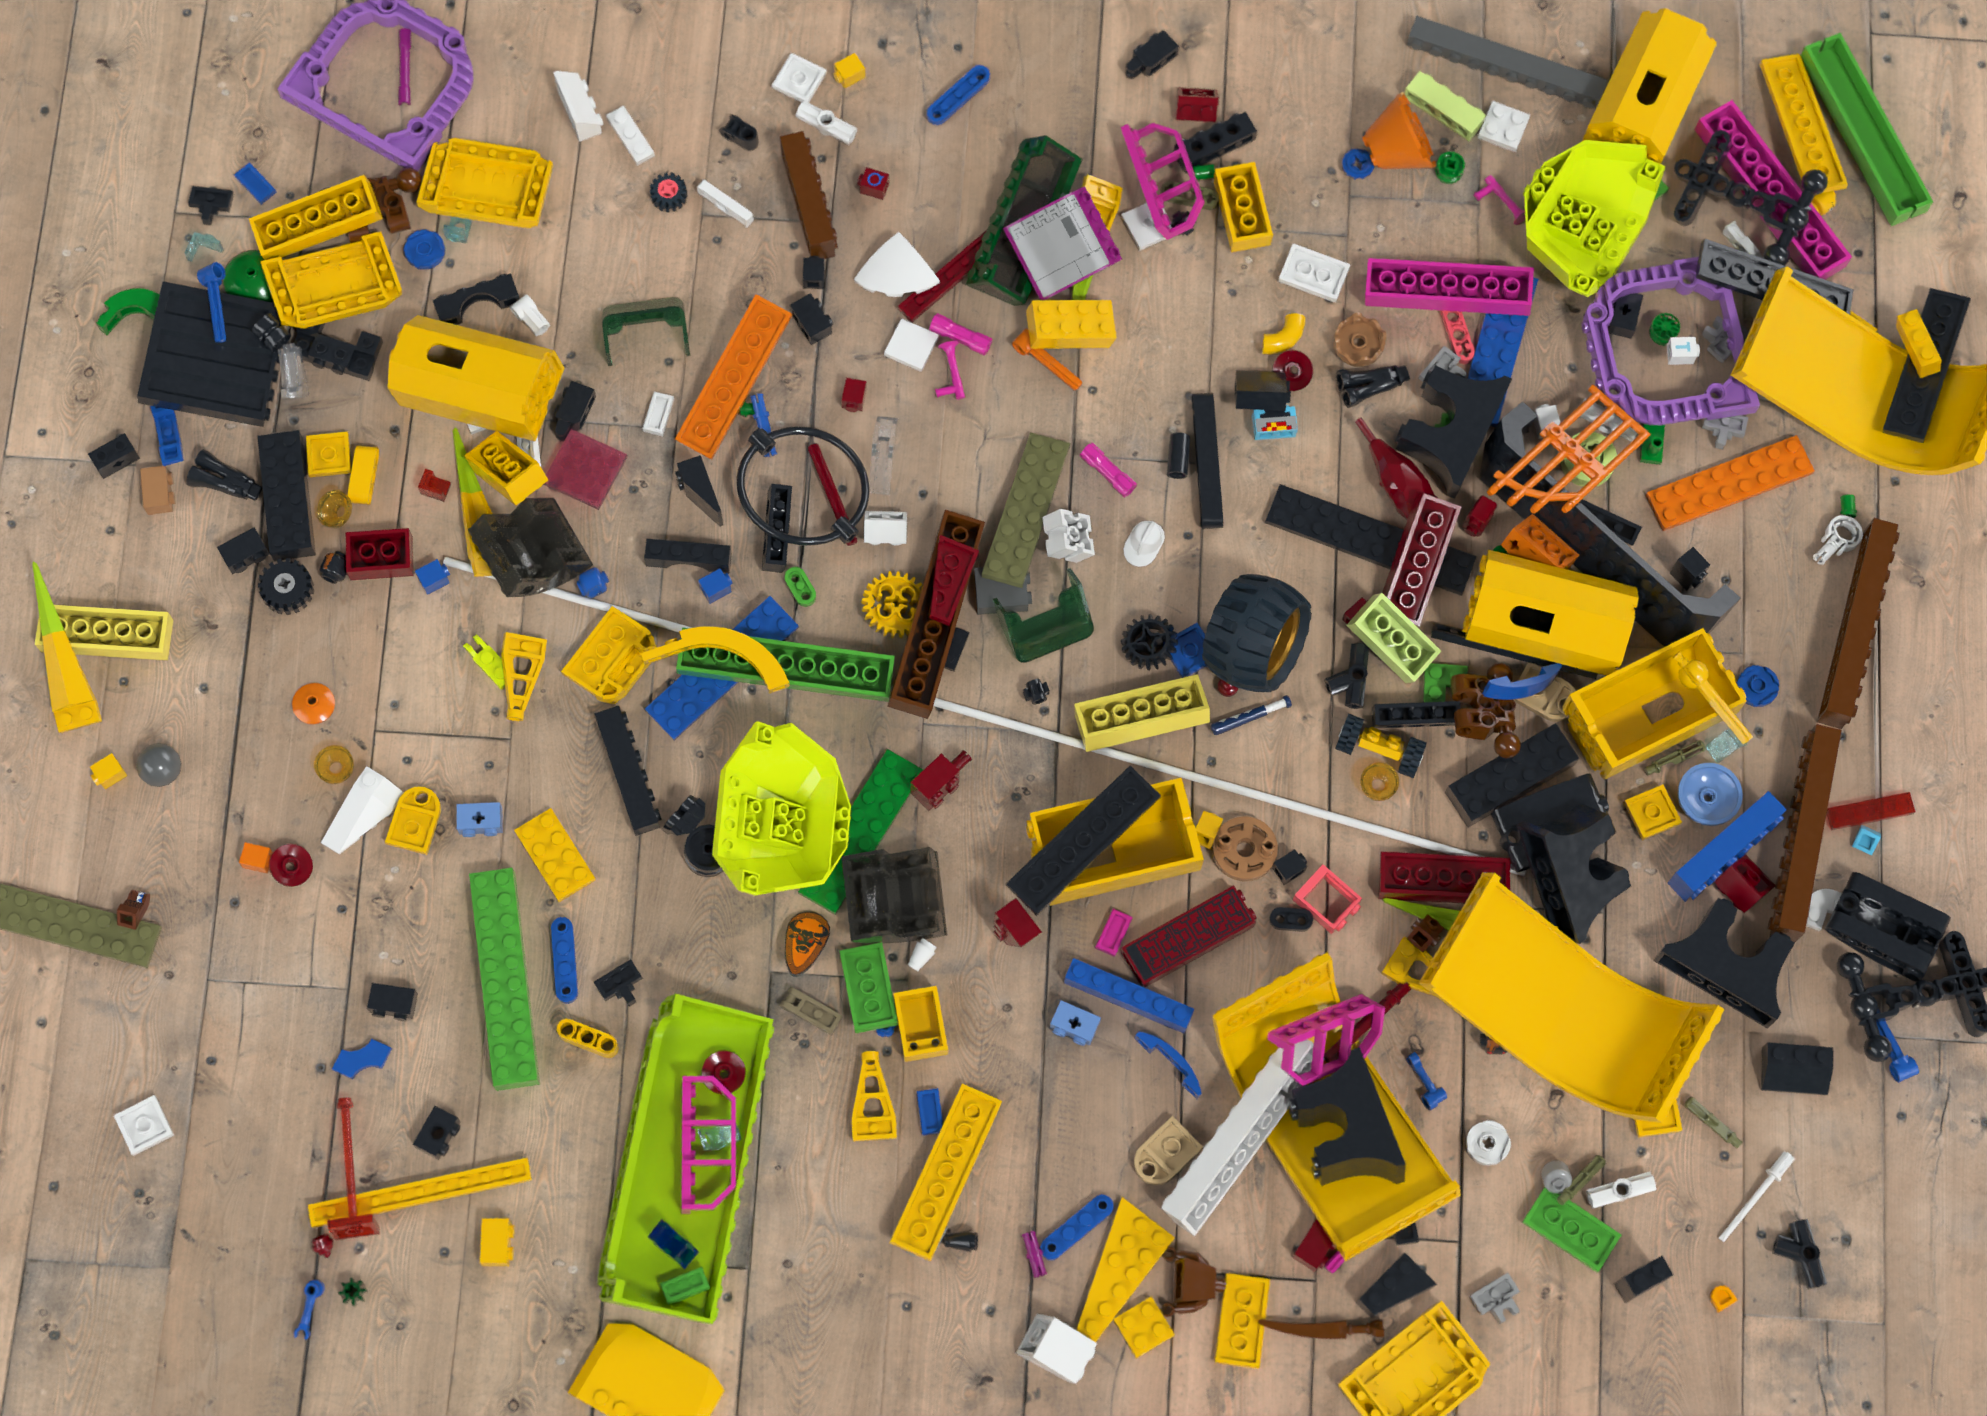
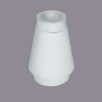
[907,938,937,971]

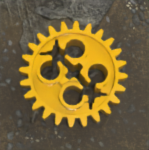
[861,571,922,638]

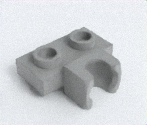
[1702,316,1749,363]
[1419,346,1467,381]
[1469,1273,1520,1324]

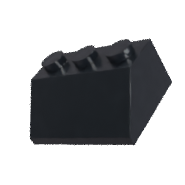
[1761,1042,1833,1096]

